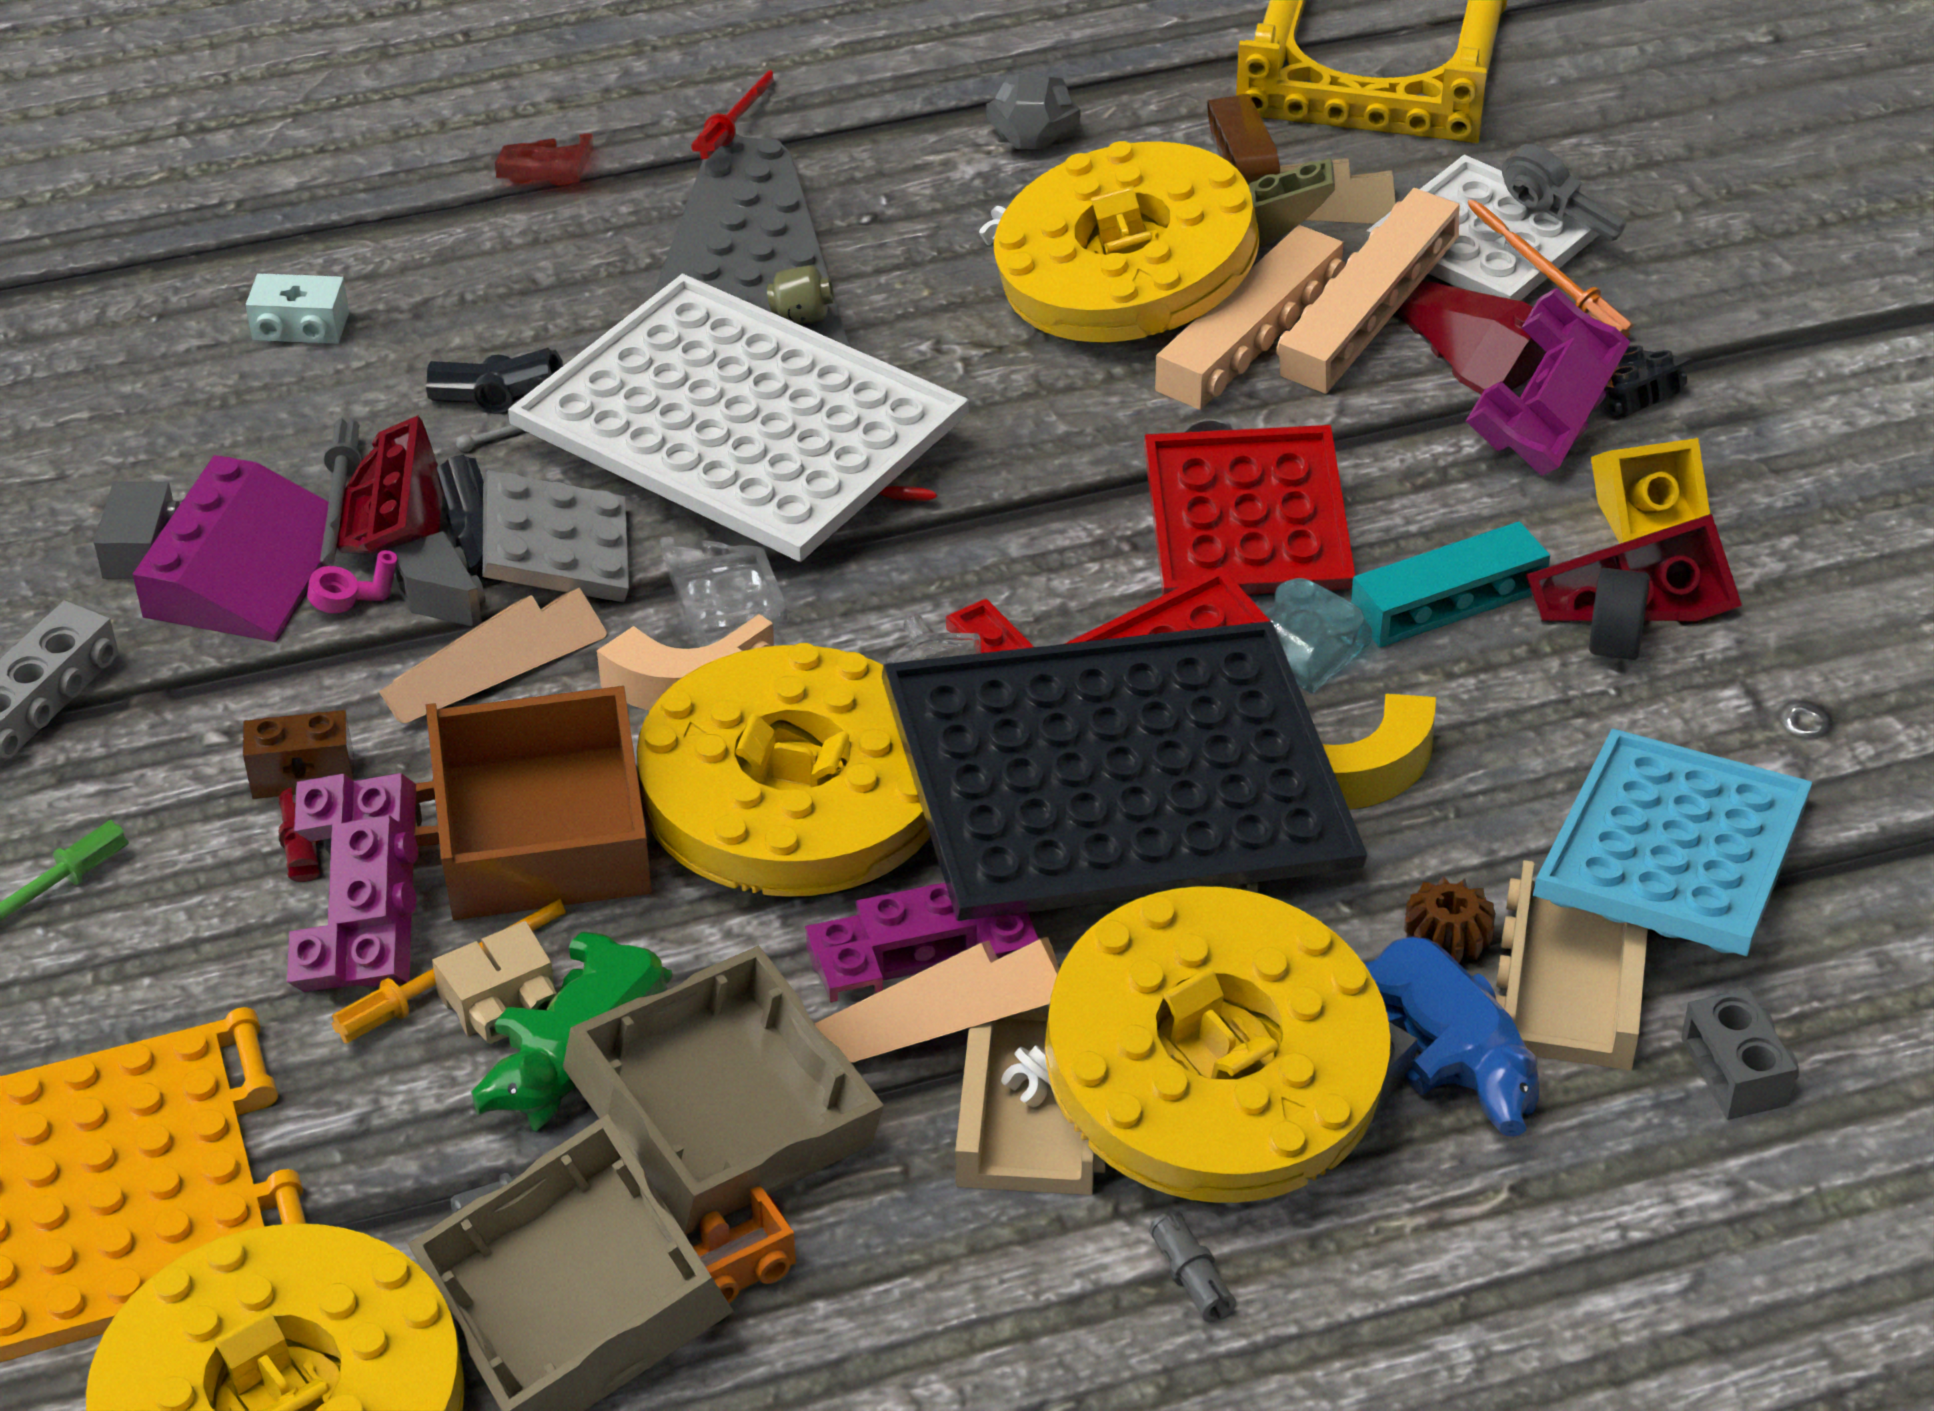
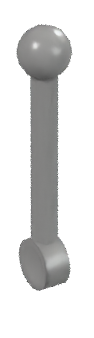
[456,425,524,452]

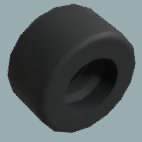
[1589,568,1650,660]

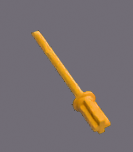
[331,899,566,1043]

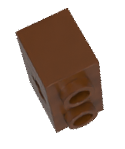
[243,710,354,799]

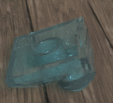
[1264,578,1372,694]

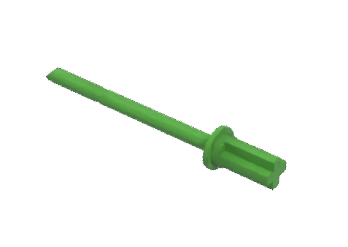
[0,820,129,921]

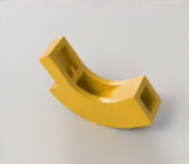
[1322,694,1436,809]

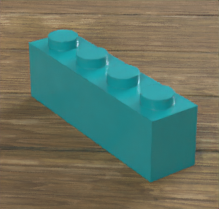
[1350,521,1551,648]

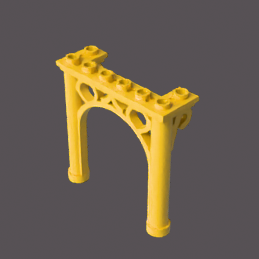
[1236,0,1508,143]

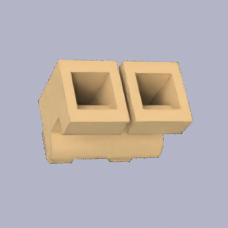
[432,920,557,1044]

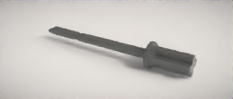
[320,418,361,566]

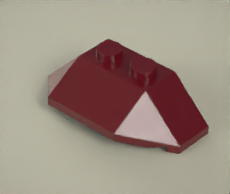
[337,415,443,555]

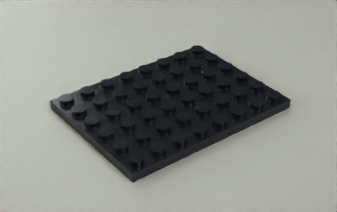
[881,621,1367,921]

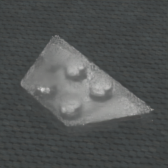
[660,537,788,648]

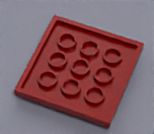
[1144,425,1355,595]

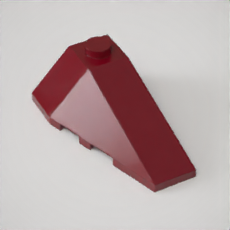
[1526,514,1742,621]

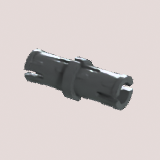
[1149,1211,1236,1323]

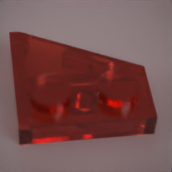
[495,133,593,185]

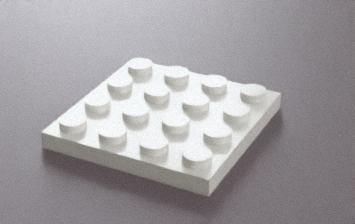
[1365,155,1600,301]

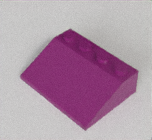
[132,455,329,642]

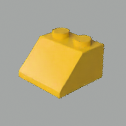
[1591,438,1710,543]

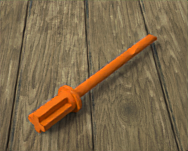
[1468,200,1634,338]

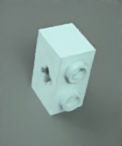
[245,273,349,344]

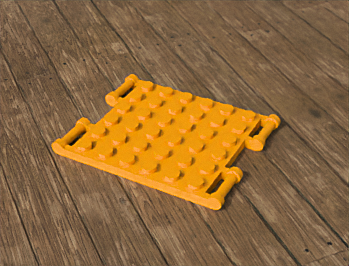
[0,1007,306,1362]

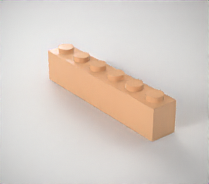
[1276,188,1460,394]
[1155,225,1345,410]

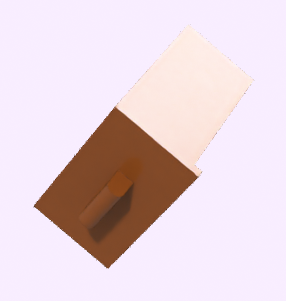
[414,685,652,920]

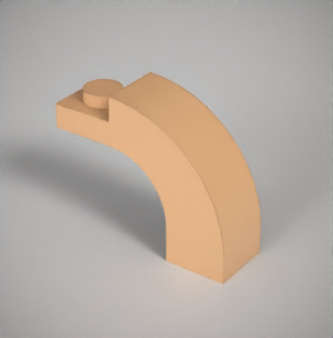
[597,614,774,711]

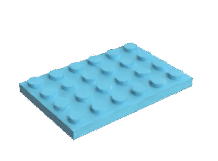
[1533,728,1812,956]

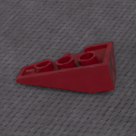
[1396,280,1546,395]

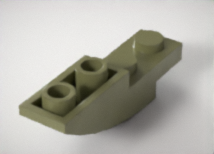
[1249,158,1335,248]

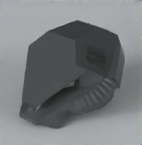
[986,75,1081,150]

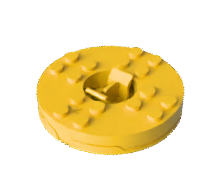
[994,141,1259,342]
[637,643,930,896]
[1045,887,1390,1203]
[86,1223,465,1411]

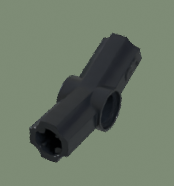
[426,348,563,414]
[437,455,502,587]

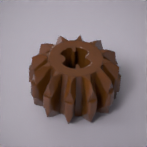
[1404,876,1496,963]

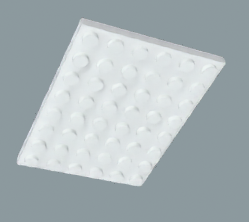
[508,273,969,562]

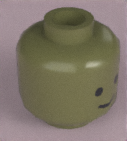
[767,265,835,325]

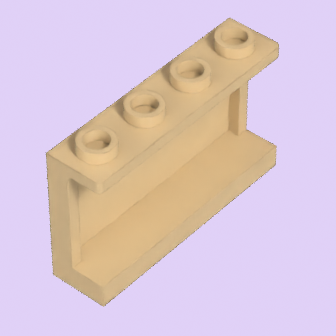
[1496,860,1648,1071]
[955,1006,1106,1195]

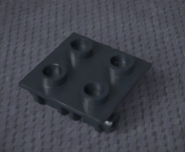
[1604,345,1693,418]

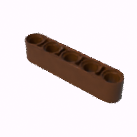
[1207,93,1280,186]

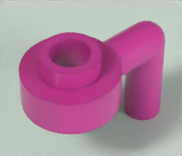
[307,550,397,613]

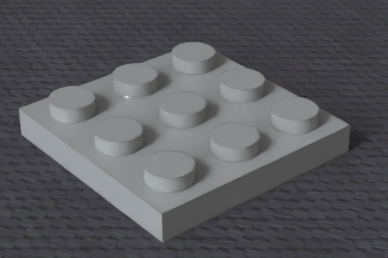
[483,470,629,602]

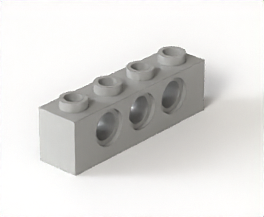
[0,600,119,767]

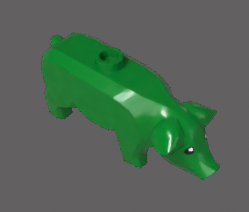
[471,932,673,1133]

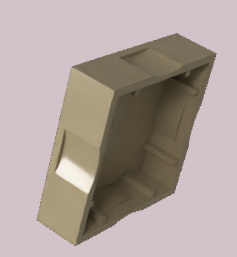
[563,945,884,1235]
[408,1114,734,1411]

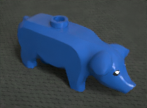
[1364,937,1539,1137]

